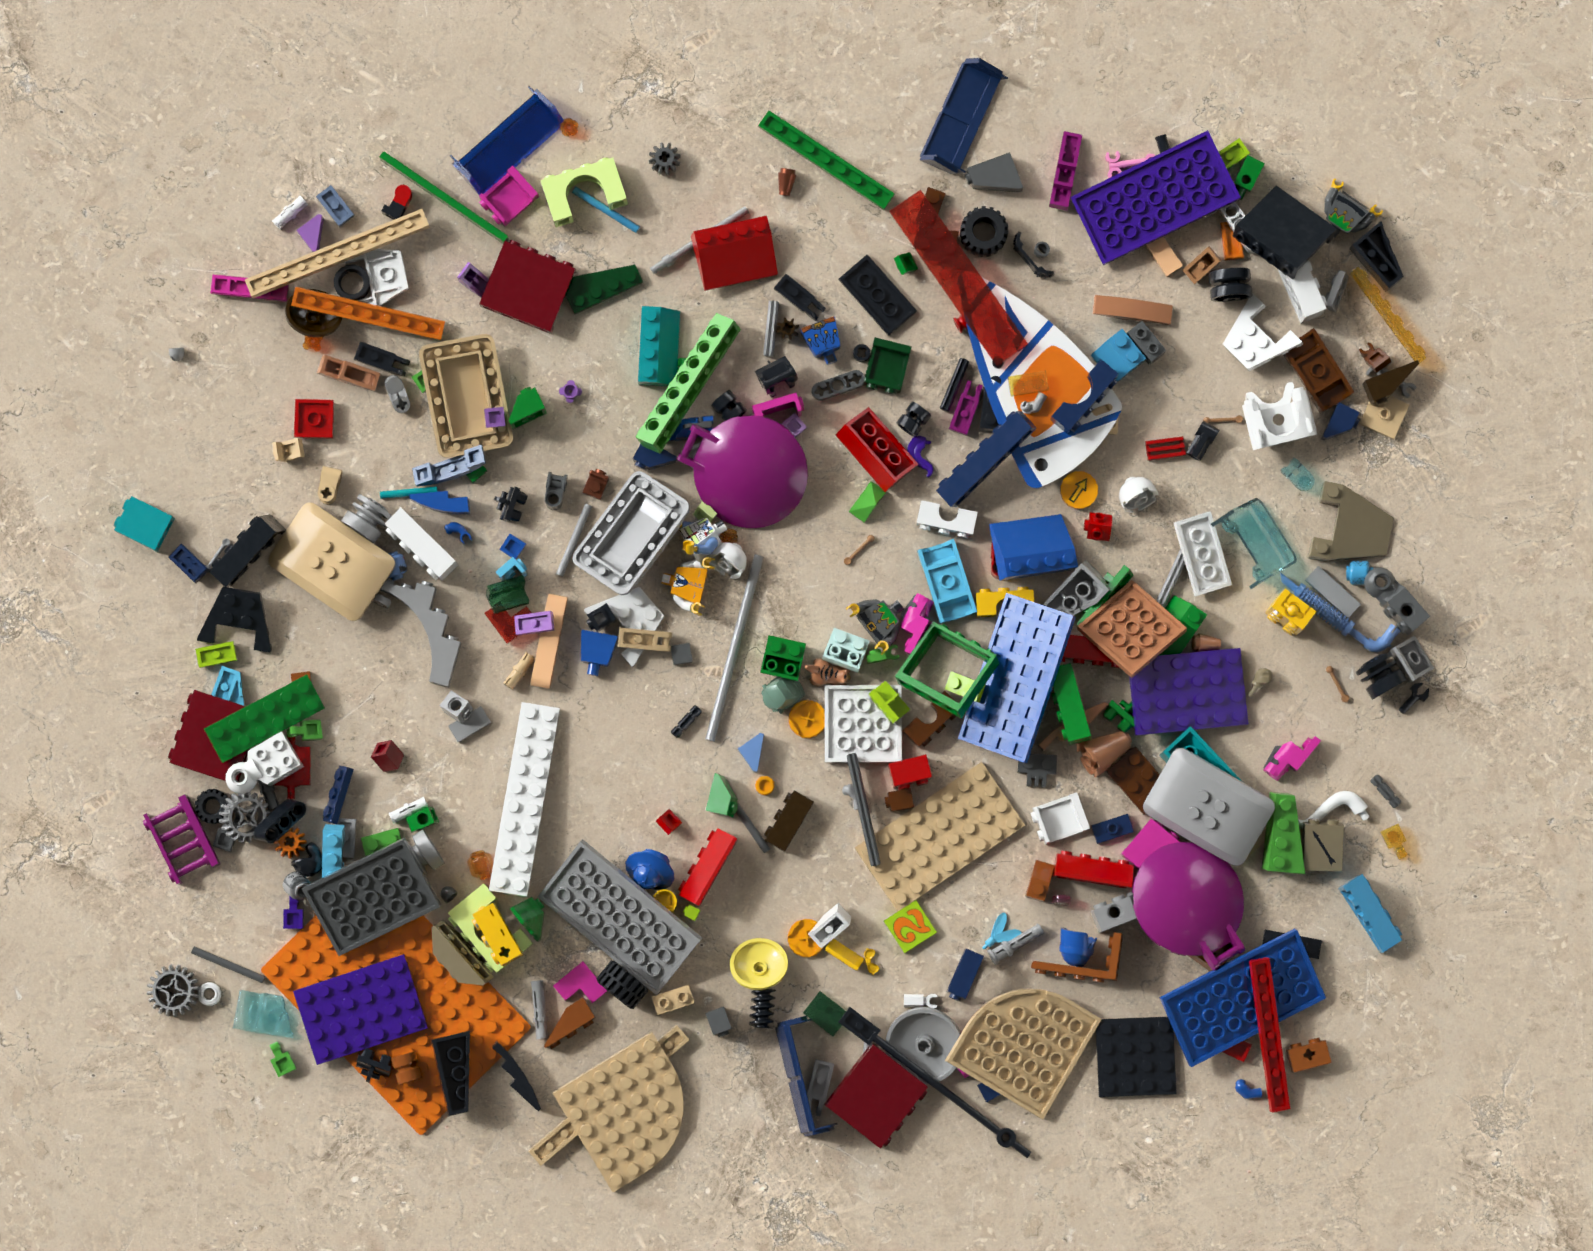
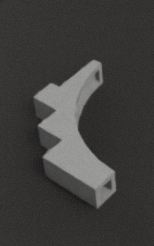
[380,579,461,688]

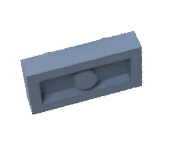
[316,185,355,227]

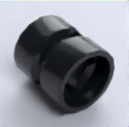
[711,390,747,421]
[896,401,931,438]

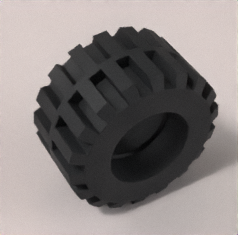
[960,206,1008,257]
[596,960,648,1009]

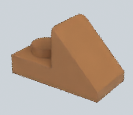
[1183,246,1222,285]

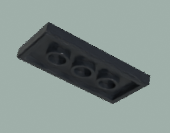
[838,255,917,336]

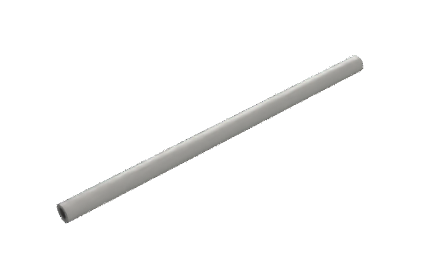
[705,554,764,742]

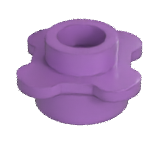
[559,380,582,403]

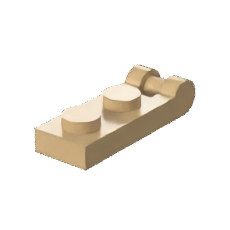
[618,627,673,652]

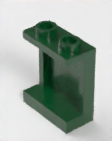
[863,337,912,395]

